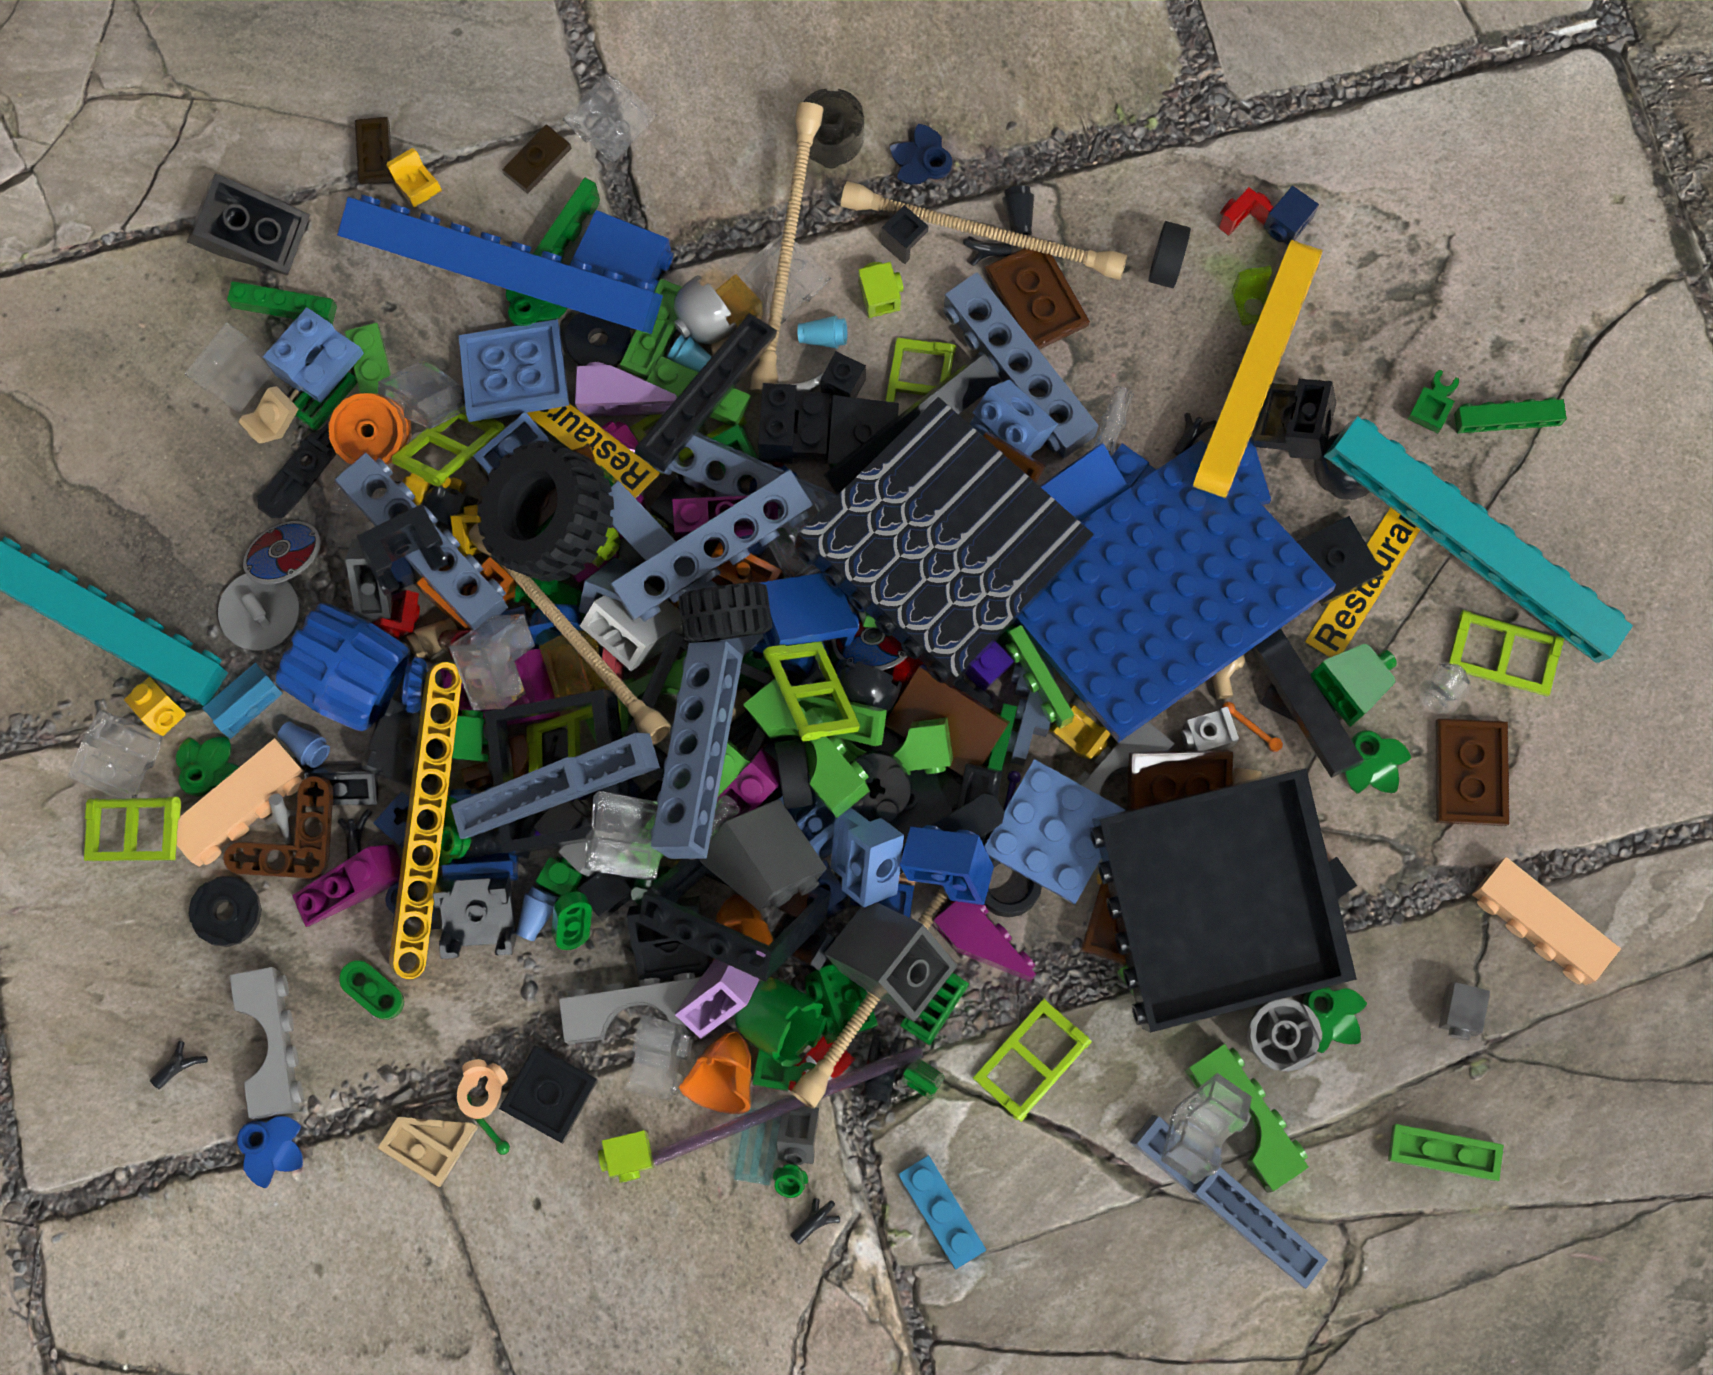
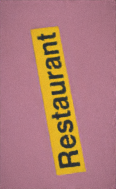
[527,403,660,498]
[1305,507,1420,657]

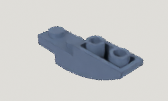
[1007,643,1054,766]

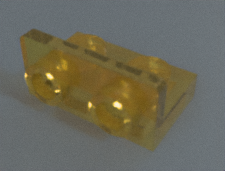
[539,630,610,711]

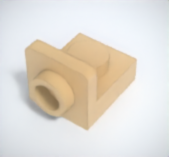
[239,386,299,443]

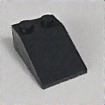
[187,173,310,275]

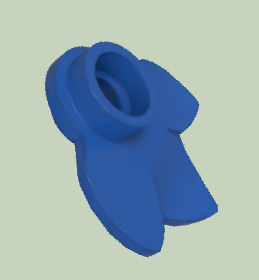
[237,1116,303,1188]

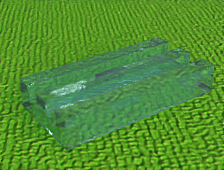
[734,1108,782,1186]

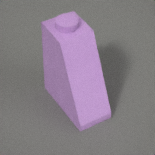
[675,951,766,1039]

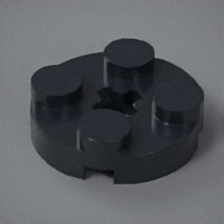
[849,750,912,822]

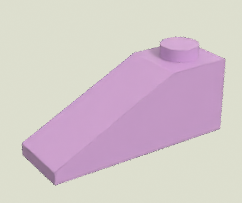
[575,362,677,416]

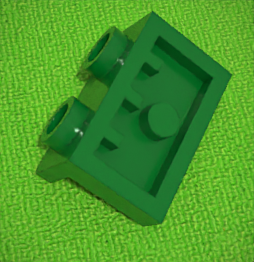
[805,964,878,1044]

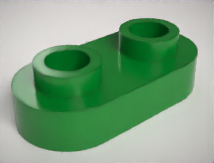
[551,892,592,950]
[339,960,404,1020]

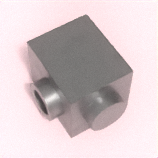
[1438,982,1490,1040]

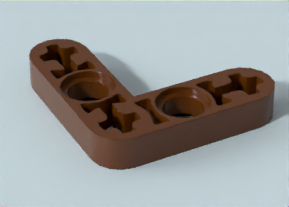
[223,776,333,878]

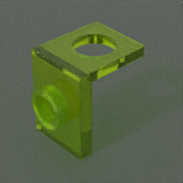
[1232,265,1272,326]

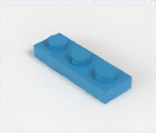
[898,1155,986,1270]

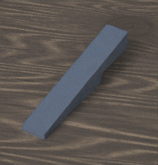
[609,480,764,657]
[451,733,660,839]
[1130,1115,1328,1289]

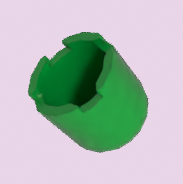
[734,977,827,1067]

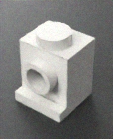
[1181,707,1239,751]

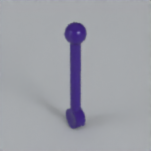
[1004,771,1021,811]

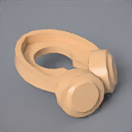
[457,1059,508,1119]

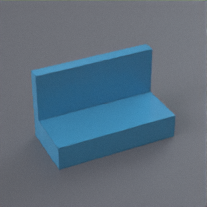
[202,663,283,739]

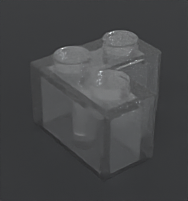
[449,614,535,710]
[626,1015,693,1102]
[1161,1073,1252,1184]

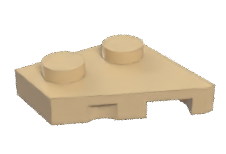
[378,1117,478,1187]

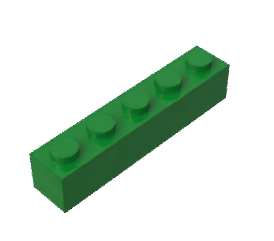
[227,281,337,325]
[1454,397,1567,434]

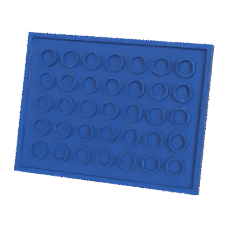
[1015,440,1336,743]

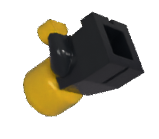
[402,473,479,527]

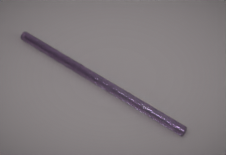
[652,1044,924,1166]

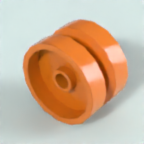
[328,393,412,465]

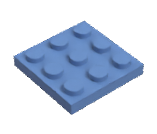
[459,319,569,422]
[984,759,1125,905]

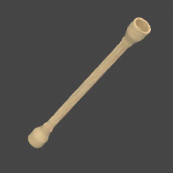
[750,102,824,394]
[841,181,1128,280]
[468,523,671,745]
[791,886,949,1109]

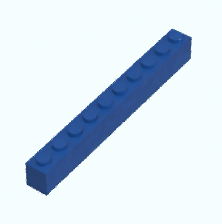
[337,194,663,334]

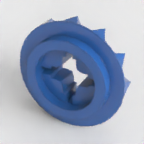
[402,657,427,713]

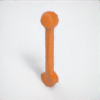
[1222,701,1283,752]

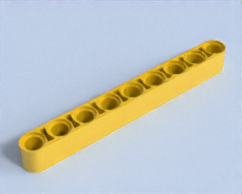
[1193,240,1323,498]
[389,662,462,979]

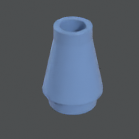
[277,721,330,768]
[515,886,558,941]

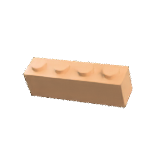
[177,738,305,867]
[1472,857,1621,985]

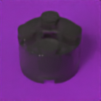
[804,89,864,169]

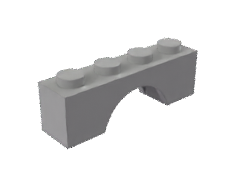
[1076,722,1174,795]
[230,967,304,1120]
[559,973,701,1045]

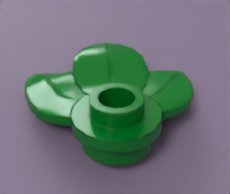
[506,289,568,326]
[1345,730,1412,794]
[176,737,239,797]
[431,796,471,866]
[1302,987,1367,1053]

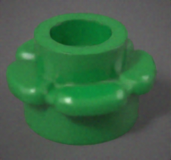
[773,1164,808,1198]

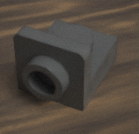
[777,1104,819,1165]

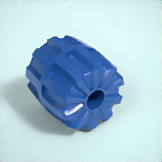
[276,603,410,731]

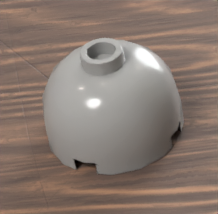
[673,275,737,344]
[1247,998,1322,1072]

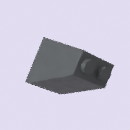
[699,799,827,910]
[824,903,958,1022]

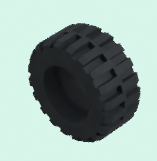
[477,441,614,582]

